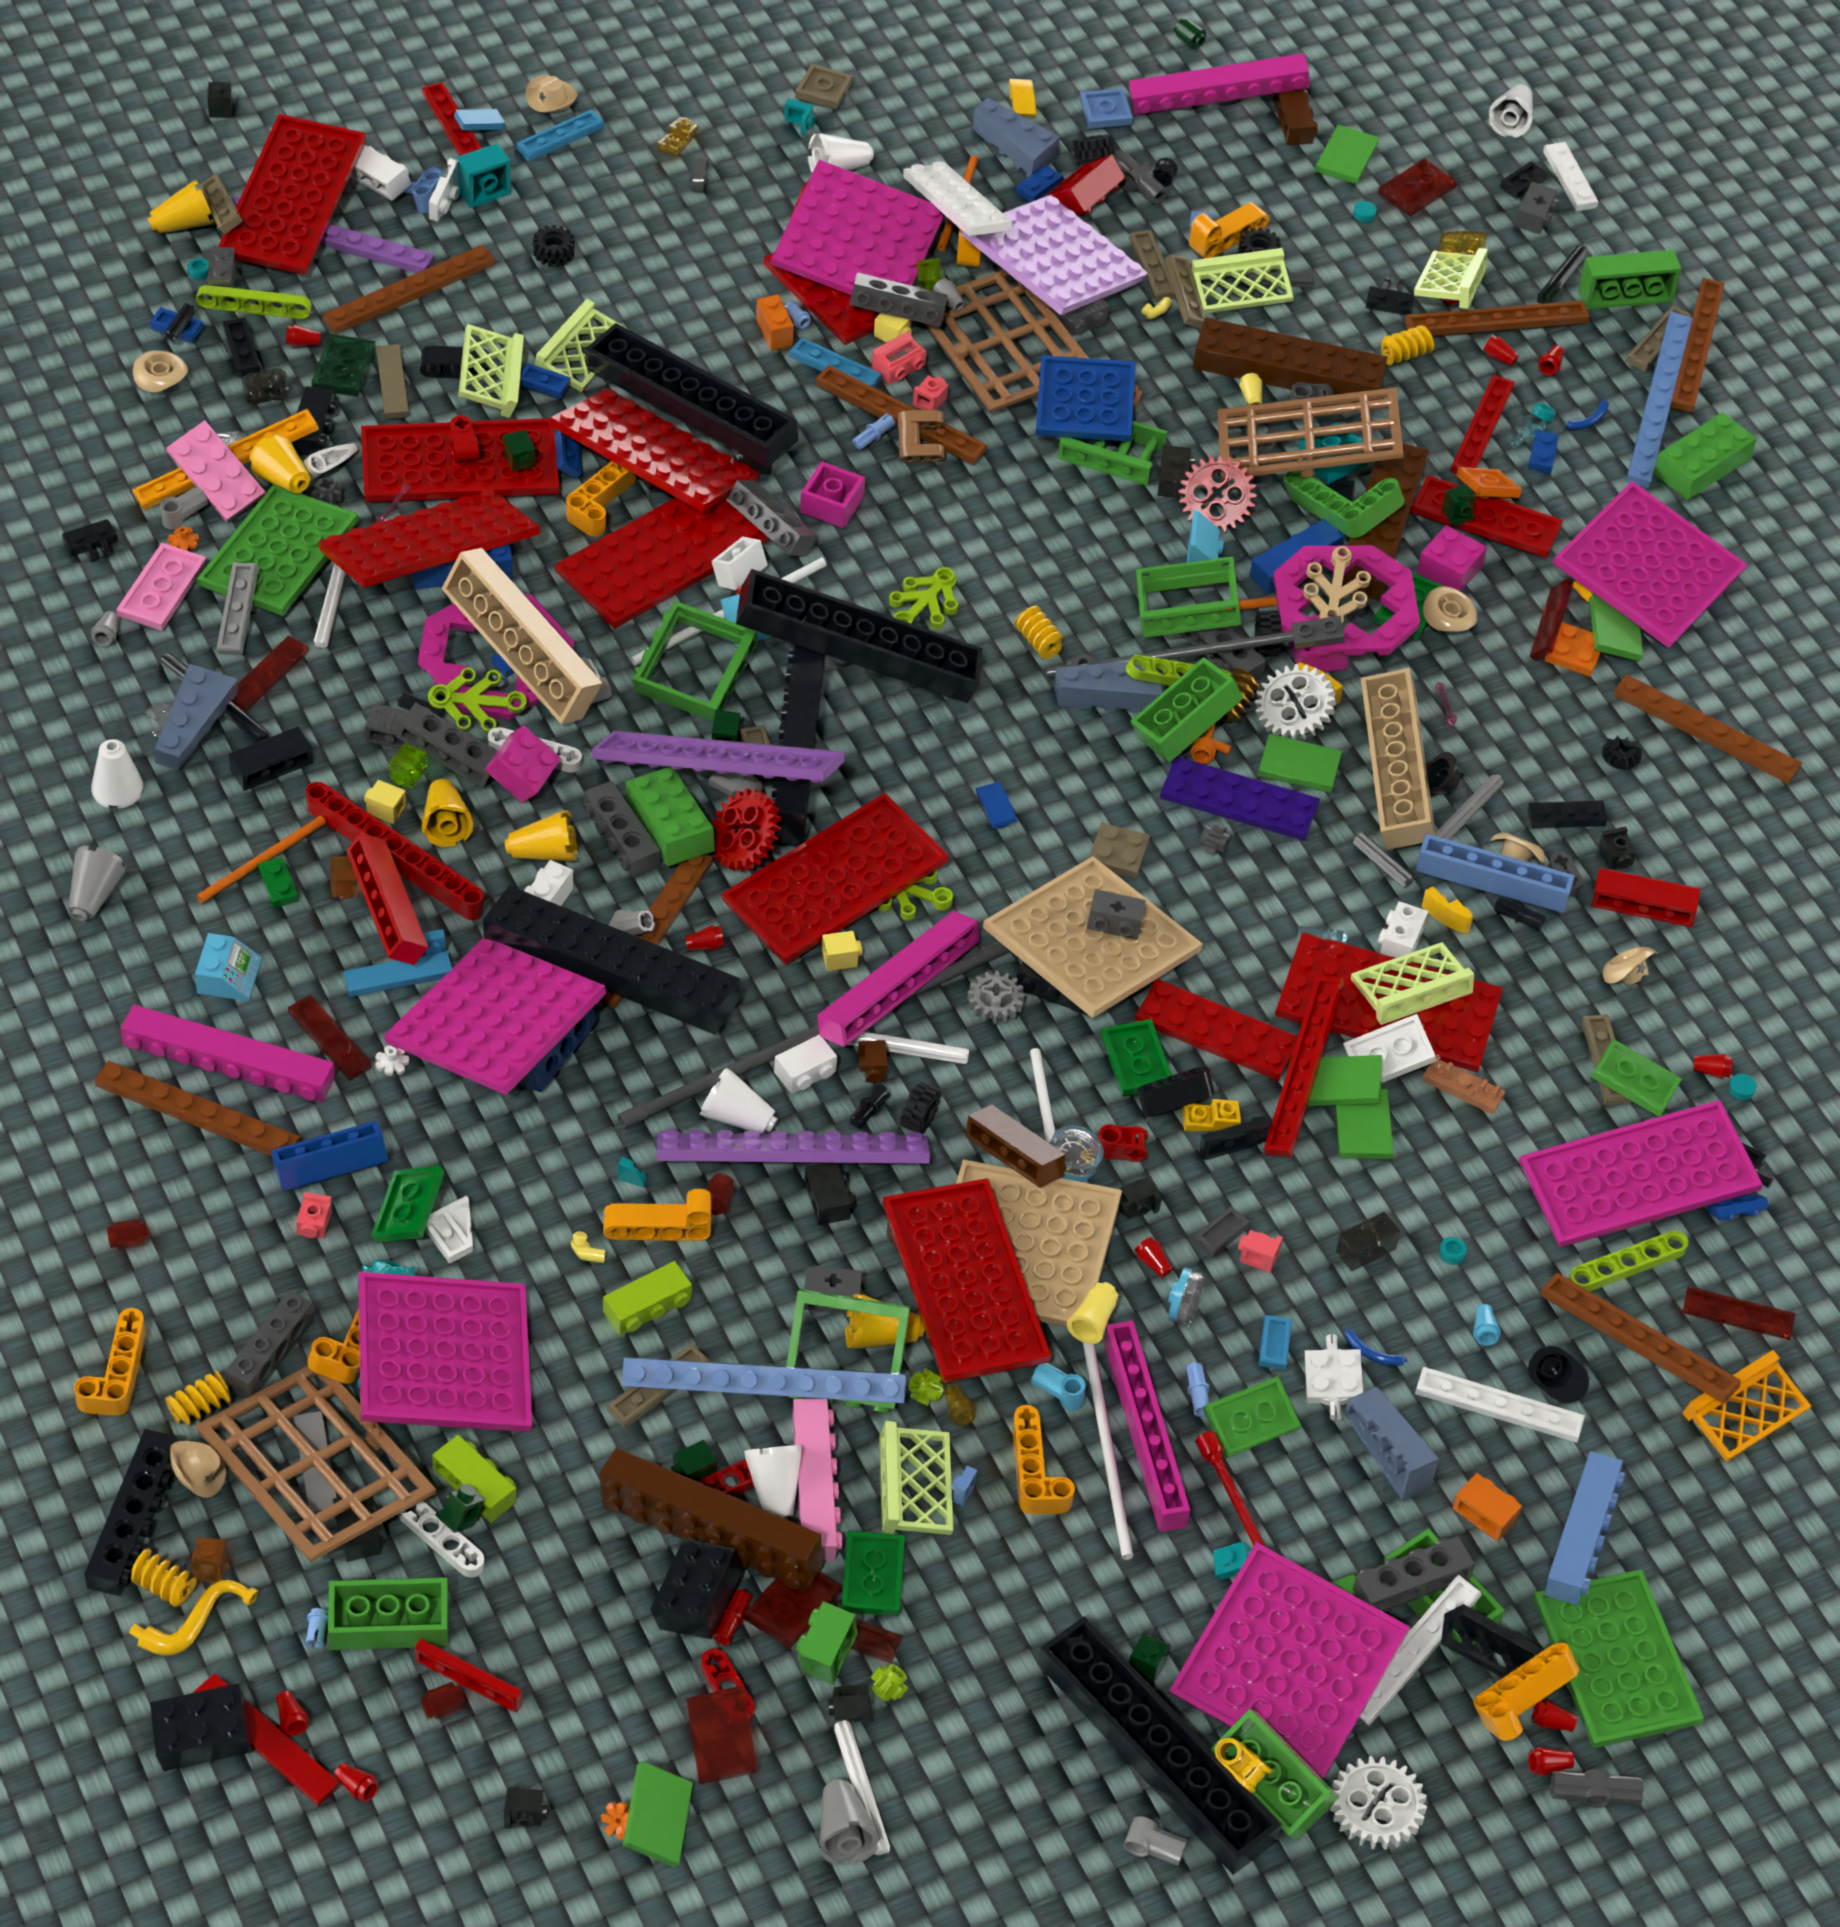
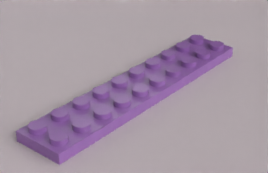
[591,731,845,783]
[657,1129,930,1164]

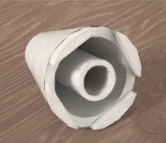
[1489,84,1533,138]
[808,133,873,173]
[91,739,143,809]
[700,1068,778,1134]
[744,1445,802,1520]

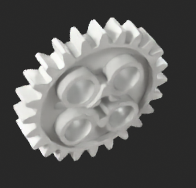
[1255,664,1336,740]
[1330,1756,1427,1850]

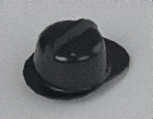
[1426,752,1464,796]
[1528,1346,1589,1403]

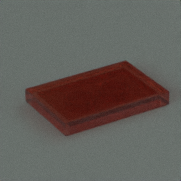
[1378,158,1457,217]
[743,1572,842,1649]
[686,1686,759,1785]

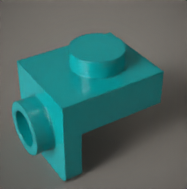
[784,98,816,135]
[1213,1541,1252,1580]

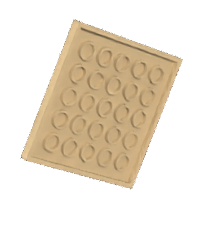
[983,856,1203,1018]
[956,1160,1122,1327]

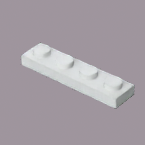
[1543,142,1598,211]

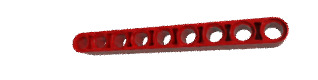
[305,782,484,921]

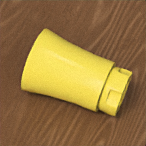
[1067,1282,1119,1344]

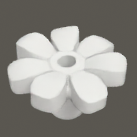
[375,1046,409,1076]

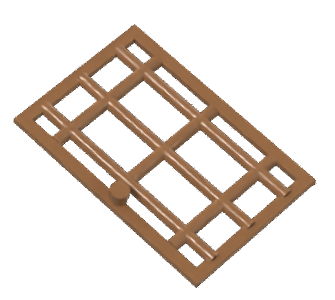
[924,270,1088,413]
[1217,387,1404,480]
[195,1366,436,1562]

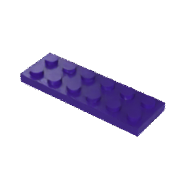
[1160,757,1320,841]

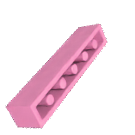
[792,1398,842,1561]

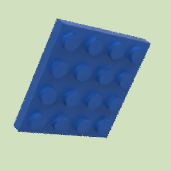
[1036,355,1136,442]

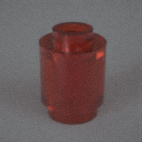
[706,1174,735,1215]
[107,1218,149,1250]
[419,1682,466,1720]

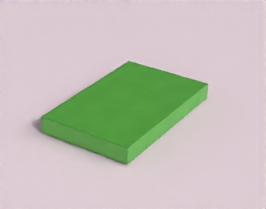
[1315,125,1380,184]
[1589,593,1643,662]
[1258,734,1342,793]
[1591,1039,1682,1117]
[1307,1055,1383,1106]
[1335,1089,1393,1159]
[1202,1376,1302,1459]
[623,1761,693,1867]

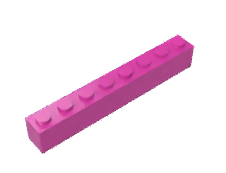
[1129,53,1310,115]
[817,911,980,1047]
[120,1005,335,1103]
[1103,1321,1190,1533]

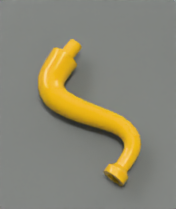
[129,1580,259,1656]

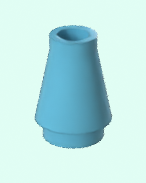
[1473,1304,1501,1346]

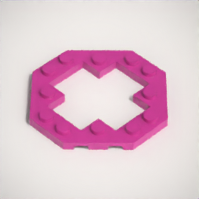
[1273,545,1420,656]
[418,593,574,720]

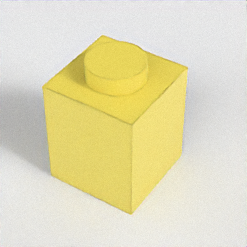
[874,313,912,342]
[364,780,406,824]
[822,931,862,971]

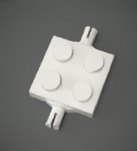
[1304,1334,1363,1421]

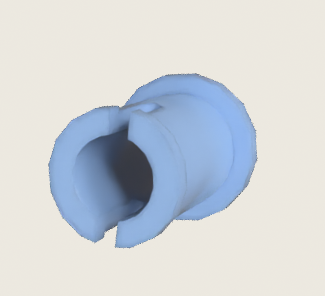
[785,301,811,329]
[305,1608,328,1648]

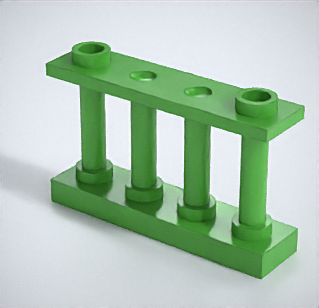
[1058,421,1168,486]

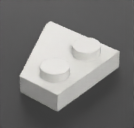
[429,158,461,222]
[425,1196,473,1264]

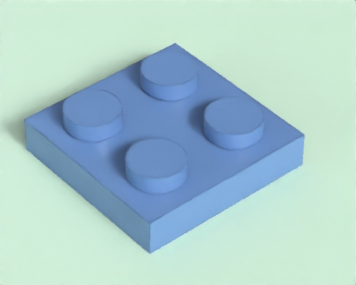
[1079,88,1133,129]

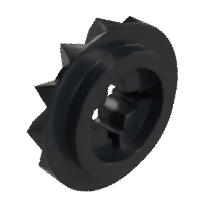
[1602,735,1642,770]

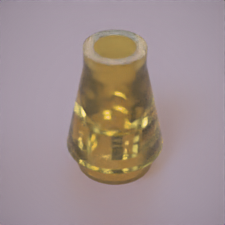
[944,1384,976,1426]

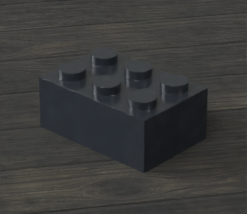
[650,1539,744,1639]
[150,1683,252,1772]

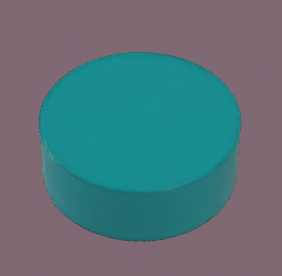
[1353,201,1377,222]
[188,258,209,280]
[1531,402,1556,422]
[1729,1074,1757,1100]
[1439,1237,1467,1265]

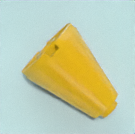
[147,180,215,234]
[249,434,310,493]
[421,779,473,847]
[505,810,578,862]
[845,1294,924,1350]

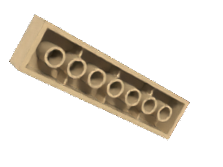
[441,548,603,724]
[1361,668,1436,850]

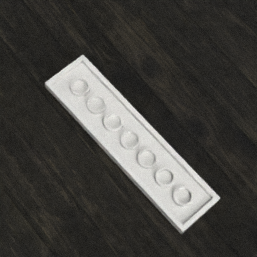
[903,162,1012,236]

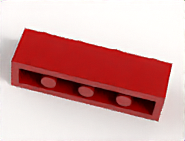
[1591,868,1701,928]

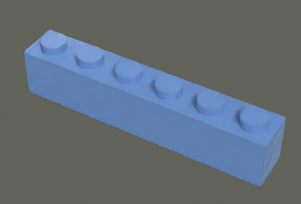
[1416,833,1575,913]
[1544,1451,1626,1605]

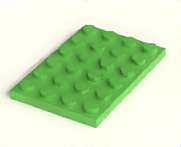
[197,484,359,616]
[1533,1569,1704,1749]

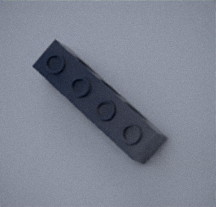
[518,1007,598,1092]

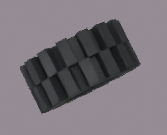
[1073,134,1115,160]
[533,225,575,267]
[1238,227,1281,254]
[1254,610,1281,655]
[900,1082,942,1134]

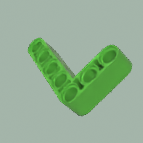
[1283,471,1405,538]

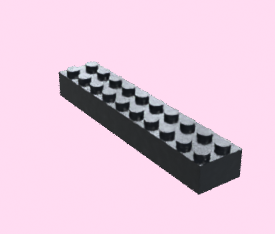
[585,323,799,468]
[736,569,983,703]
[772,643,825,847]
[483,885,740,1035]
[1038,1616,1282,1875]

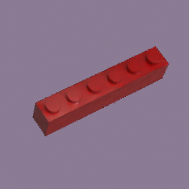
[346,832,428,965]

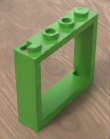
[1136,556,1241,638]
[632,601,757,722]
[786,1289,911,1412]

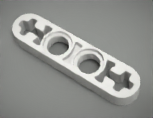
[488,727,582,773]
[398,1501,485,1578]

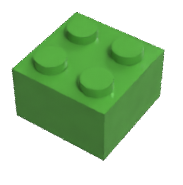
[796,1601,858,1685]

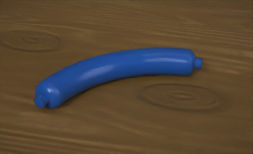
[1565,399,1609,430]
[1344,1328,1407,1366]

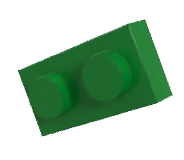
[258,857,299,908]

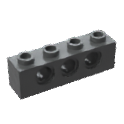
[849,272,948,327]
[727,480,818,556]
[1179,602,1266,681]
[396,702,497,788]
[582,780,660,878]
[225,1290,314,1399]
[1352,1536,1475,1612]

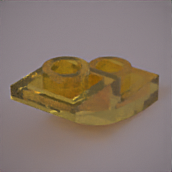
[656,117,699,158]
[1437,231,1487,254]

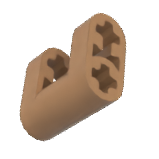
[898,410,945,463]

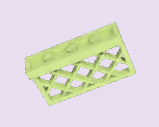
[1191,248,1294,314]
[1414,248,1488,309]
[534,299,626,392]
[458,324,524,418]
[1351,942,1474,1025]
[879,1421,953,1535]

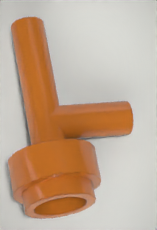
[1190,723,1231,764]

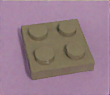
[795,63,853,110]
[1089,822,1150,879]

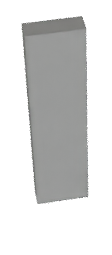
[216,562,259,655]
[293,1411,337,1514]

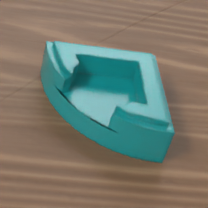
[618,1157,647,1188]

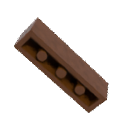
[1271,89,1318,145]
[966,1104,1066,1188]

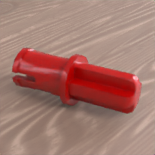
[713,1589,751,1645]

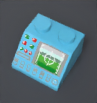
[195,933,262,1001]

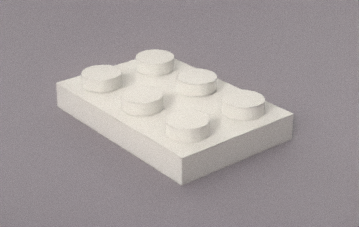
[1343,1014,1437,1083]

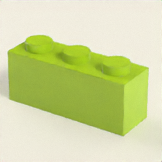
[603,1261,692,1336]
[432,1435,517,1523]

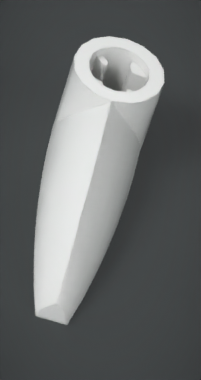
[302,443,358,483]

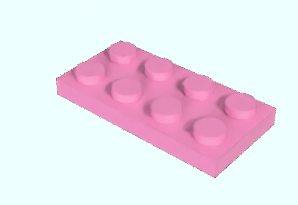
[166,420,266,523]
[116,543,207,631]

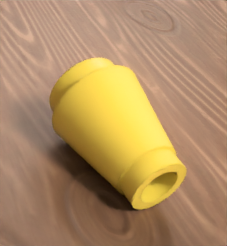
[1239,373,1262,406]

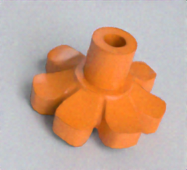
[168,526,200,551]
[601,1801,629,1840]

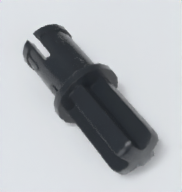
[1494,897,1546,931]
[849,1084,891,1129]

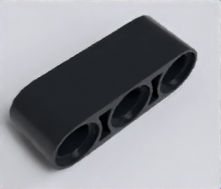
[419,346,489,379]
[1137,1067,1215,1116]

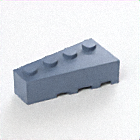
[973,98,1060,177]
[1054,661,1163,713]
[154,664,238,771]
[1345,1387,1439,1501]

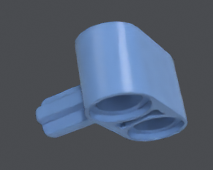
[402,168,443,213]

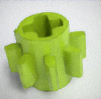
[909,1368,944,1406]
[870,1664,908,1701]

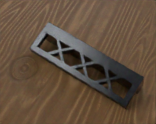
[1441,1604,1545,1678]

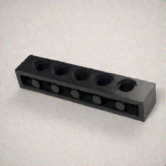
[84,1429,178,1596]

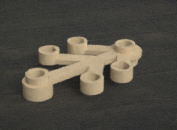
[1303,546,1371,623]

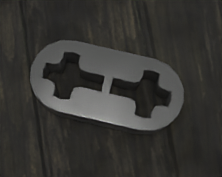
[692,155,709,192]
[1548,852,1582,897]

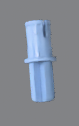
[852,413,895,450]
[1186,1362,1210,1417]

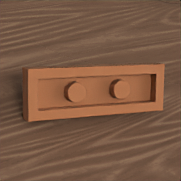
[1422,1056,1506,1115]

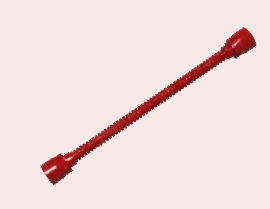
[1195,1431,1267,1548]

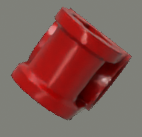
[450,415,479,462]
[1096,1124,1148,1162]

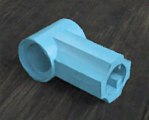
[1031,1363,1085,1410]

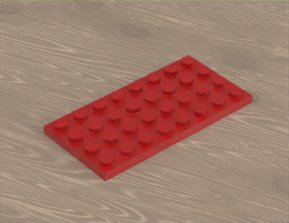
[218,114,366,275]
[549,388,759,512]
[361,418,559,502]
[318,489,540,588]
[555,497,769,629]
[722,792,949,965]
[1275,932,1503,1073]
[882,1178,1051,1383]

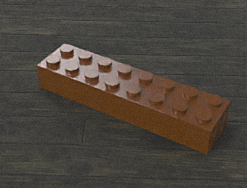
[1193,317,1388,403]
[1342,438,1429,601]
[599,1448,822,1592]

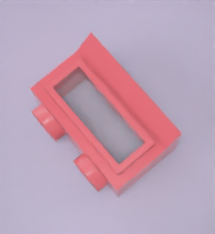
[871,331,927,385]

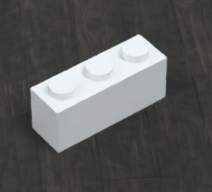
[350,145,411,201]

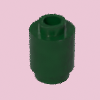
[1174,18,1206,49]

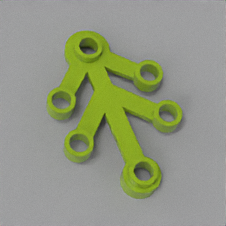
[889,567,958,630]
[428,667,526,734]
[877,870,953,921]

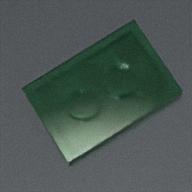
[311,333,376,397]

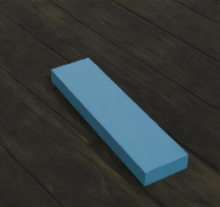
[516,109,604,162]
[789,337,882,388]
[343,951,452,997]

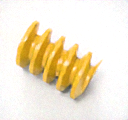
[1381,325,1434,365]
[1014,606,1063,659]
[165,1370,231,1426]
[131,1548,197,1607]

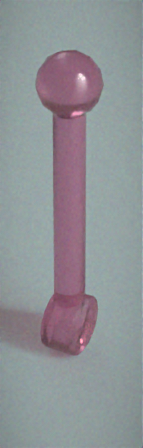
[376,483,410,522]
[1435,682,1457,725]

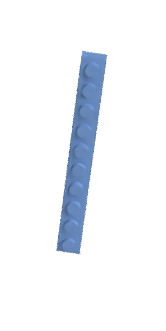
[1626,311,1692,488]
[622,1357,906,1403]

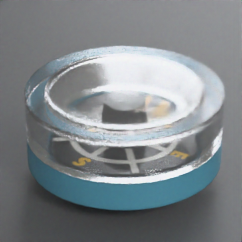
[1050,1125,1104,1181]
[1168,1267,1206,1326]

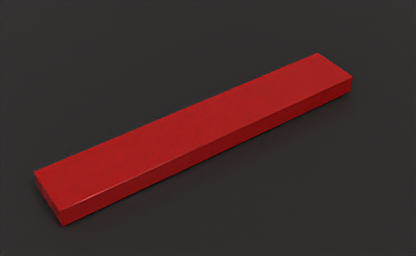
[422,82,482,156]
[1450,375,1515,475]
[193,1673,340,1807]

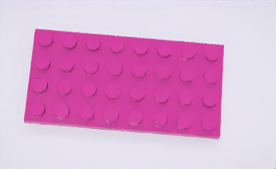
[1519,1100,1762,1248]

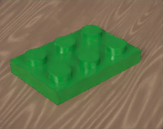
[1373,573,1443,641]
[1100,1019,1172,1097]
[371,1165,445,1243]
[841,1531,905,1617]

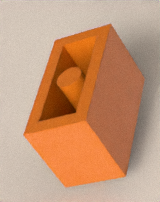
[756,294,794,351]
[1452,1473,1522,1542]

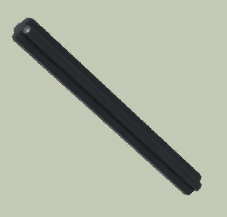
[160,652,269,742]

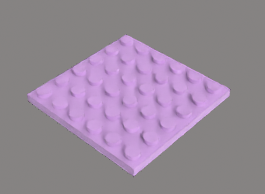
[962,195,1148,315]

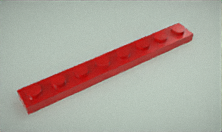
[1264,976,1344,1157]

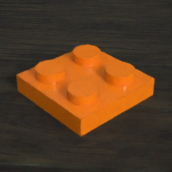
[1456,467,1522,500]
[1544,622,1602,677]

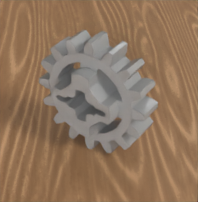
[967,971,1025,1024]

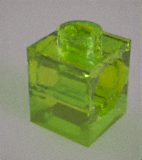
[917,258,945,291]
[388,743,427,789]

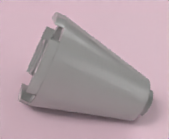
[68,846,127,922]
[819,1779,879,1865]

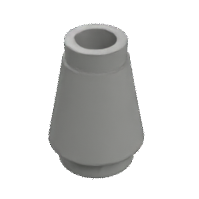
[933,278,965,312]
[91,611,118,646]

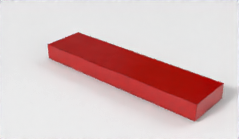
[415,1639,522,1713]

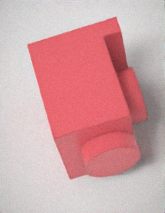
[913,375,948,410]
[296,1192,332,1239]
[1238,1230,1283,1273]

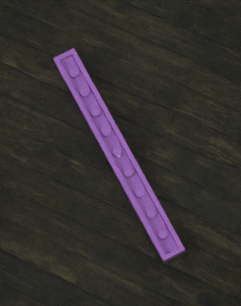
[230,196,434,273]

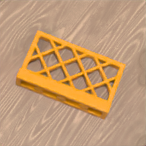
[1682,1350,1812,1462]

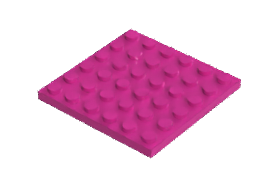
[770,159,945,295]
[1552,481,1748,648]
[384,937,607,1095]
[358,1272,532,1432]
[1169,1542,1410,1780]

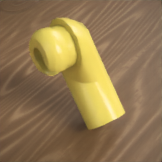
[1141,297,1172,320]
[571,1231,606,1264]

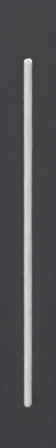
[1030,1048,1133,1560]

